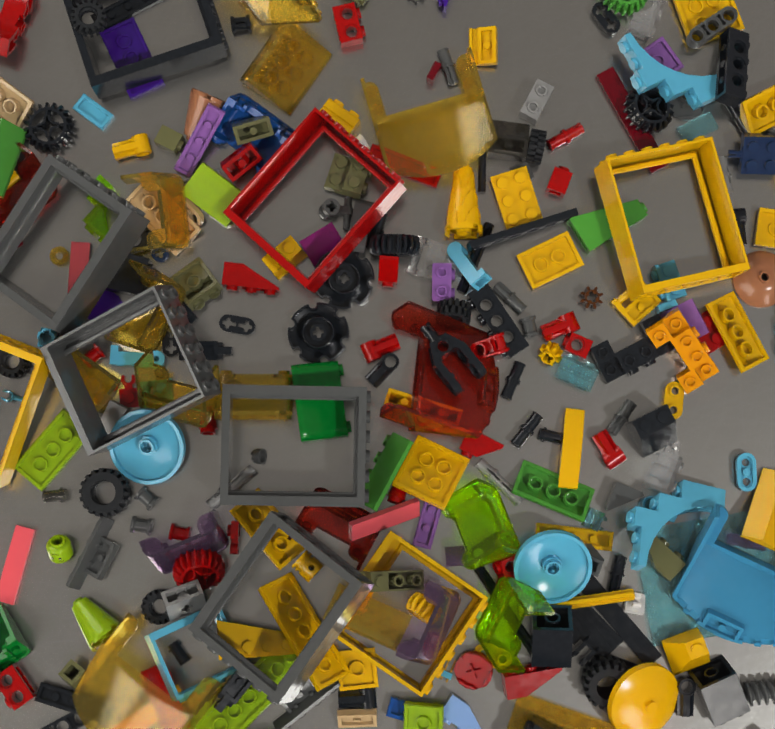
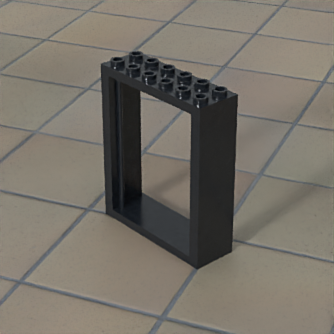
[63,0,229,99]

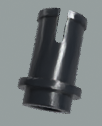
[537,427,563,445]
[168,640,191,666]

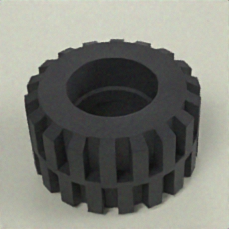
[79,468,131,517]
[581,654,629,709]

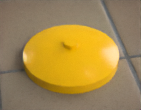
[607,663,679,729]

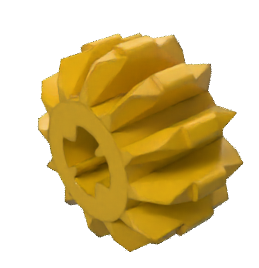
[405,592,441,624]

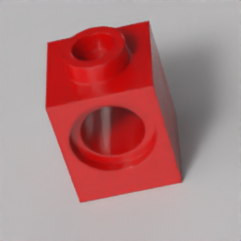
[545,166,573,198]
[562,332,593,360]

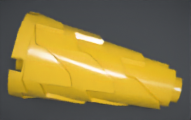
[445,163,483,240]

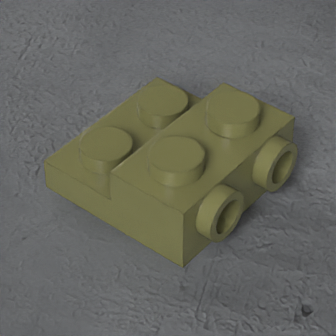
[324,153,372,199]
[169,257,223,311]

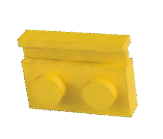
[469,26,498,67]
[261,235,308,281]

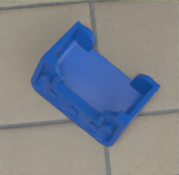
[211,93,295,173]

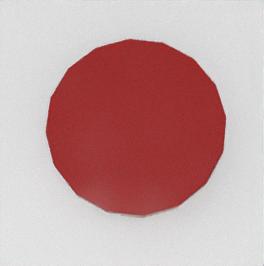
[454,651,493,690]

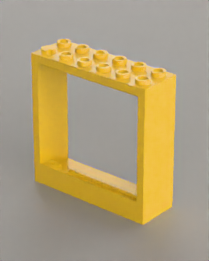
[337,530,489,697]

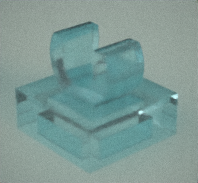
[581,507,608,532]

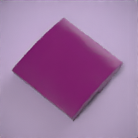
[299,222,342,268]

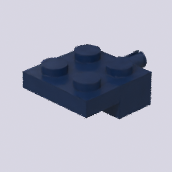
[728,133,775,175]

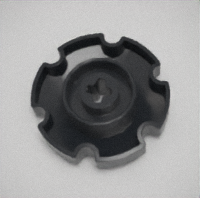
[315,251,374,309]
[288,302,349,363]

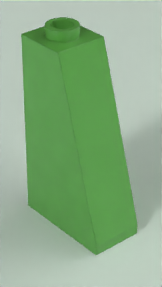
[567,199,648,254]

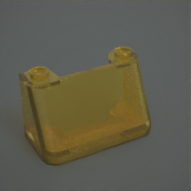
[214,370,294,421]

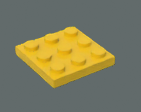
[672,0,745,43]
[392,435,470,511]

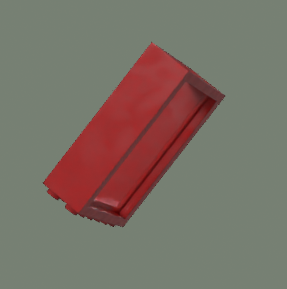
[223,107,407,293]

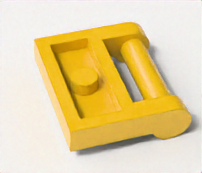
[610,282,662,327]

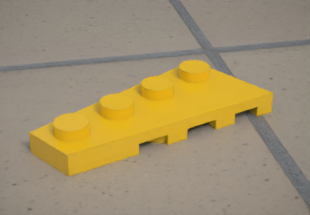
[217,620,295,660]

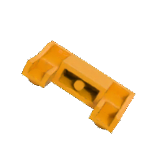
[645,307,720,394]

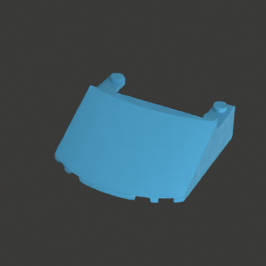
[672,503,775,647]

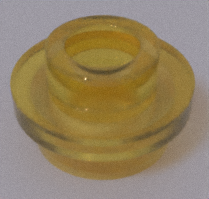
[50,246,69,266]

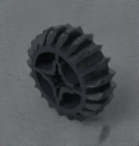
[623,87,674,135]
[24,102,76,154]
[369,234,420,257]

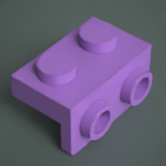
[432,263,455,302]

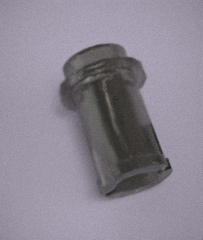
[42,487,68,503]

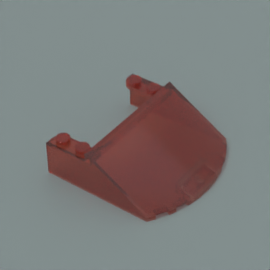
[379,301,499,439]

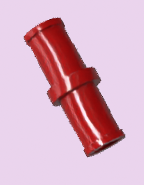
[546,123,585,151]

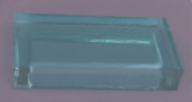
[676,112,719,141]

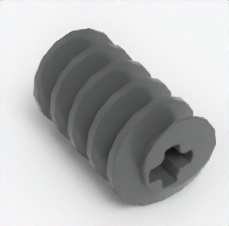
[742,679,775,706]

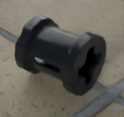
[230,14,251,33]

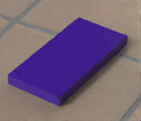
[100,17,165,100]

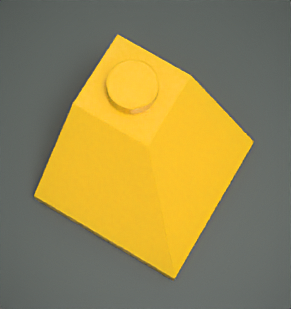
[661,627,710,676]

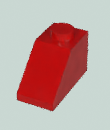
[378,255,399,288]
[459,428,504,459]

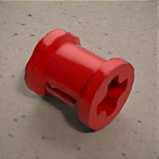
[80,343,106,368]
[168,523,192,544]

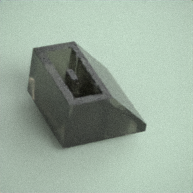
[487,120,530,162]

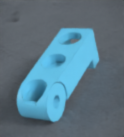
[447,241,493,291]
[109,345,166,368]

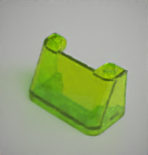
[442,478,521,570]

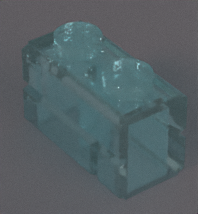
[554,354,599,393]

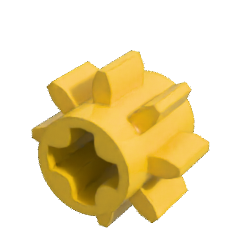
[538,341,563,366]

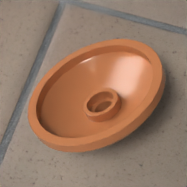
[732,251,775,308]

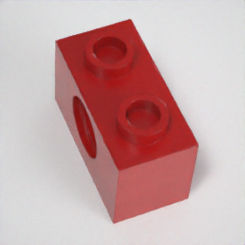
[220,142,263,182]

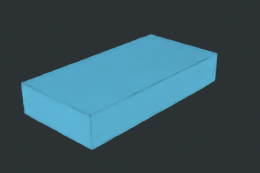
[73,93,115,131]

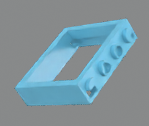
[144,610,236,703]

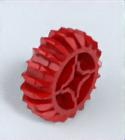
[172,548,225,591]

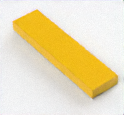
[535,523,614,551]

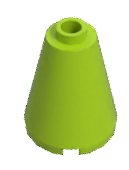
[72,597,123,652]

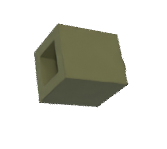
[154,124,186,155]
[58,659,91,692]

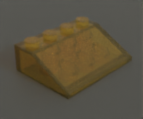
[240,19,332,115]

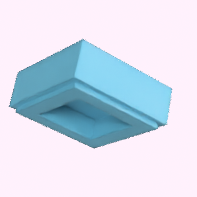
[655,299,678,314]

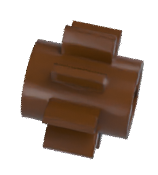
[579,286,603,310]

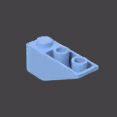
[444,692,481,729]

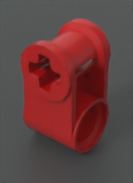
[470,331,510,359]

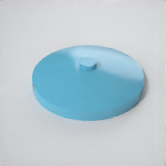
[109,408,186,485]
[513,530,592,604]

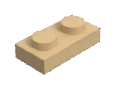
[337,708,377,728]

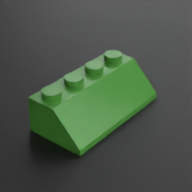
[0,118,28,198]
[365,432,414,512]

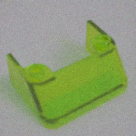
[475,577,555,673]

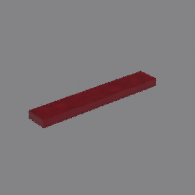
[596,67,668,174]

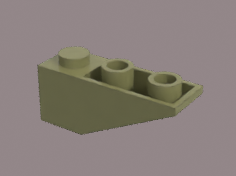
[648,536,686,581]
[360,569,424,592]

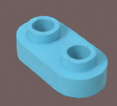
[735,453,757,491]

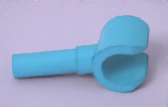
[1,389,23,402]

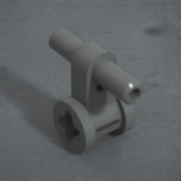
[318,196,353,231]

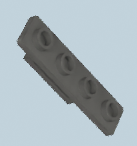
[66,516,119,590]
[273,679,341,729]

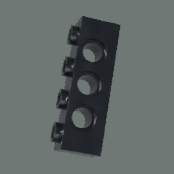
[715,27,750,108]
[466,283,529,359]

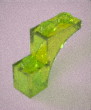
[82,175,117,243]

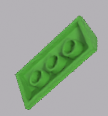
[511,460,595,523]

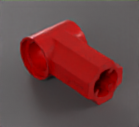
[540,311,581,342]
[360,333,401,364]
[591,429,627,470]

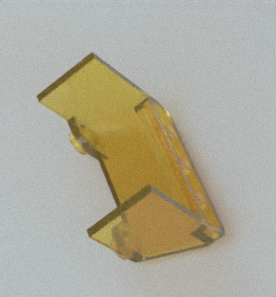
[120,172,191,256]
[103,259,186,353]
[134,348,221,428]

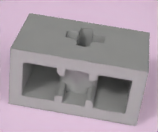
[518,79,554,126]
[160,579,206,621]

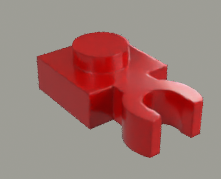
[119,375,140,408]
[227,521,241,554]

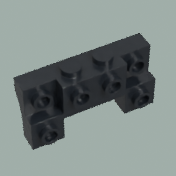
[589,314,675,384]

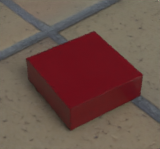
[426,61,441,85]

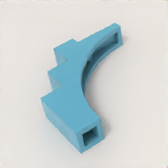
[617,32,717,111]
[625,480,726,571]

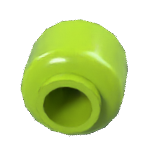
[46,534,74,564]

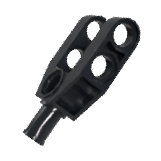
[420,322,487,396]

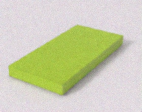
[15,408,83,492]

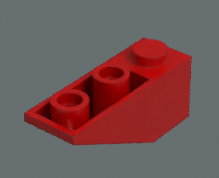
[222,262,280,296]
[501,664,562,700]

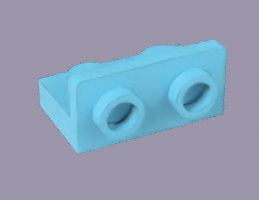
[650,260,687,302]

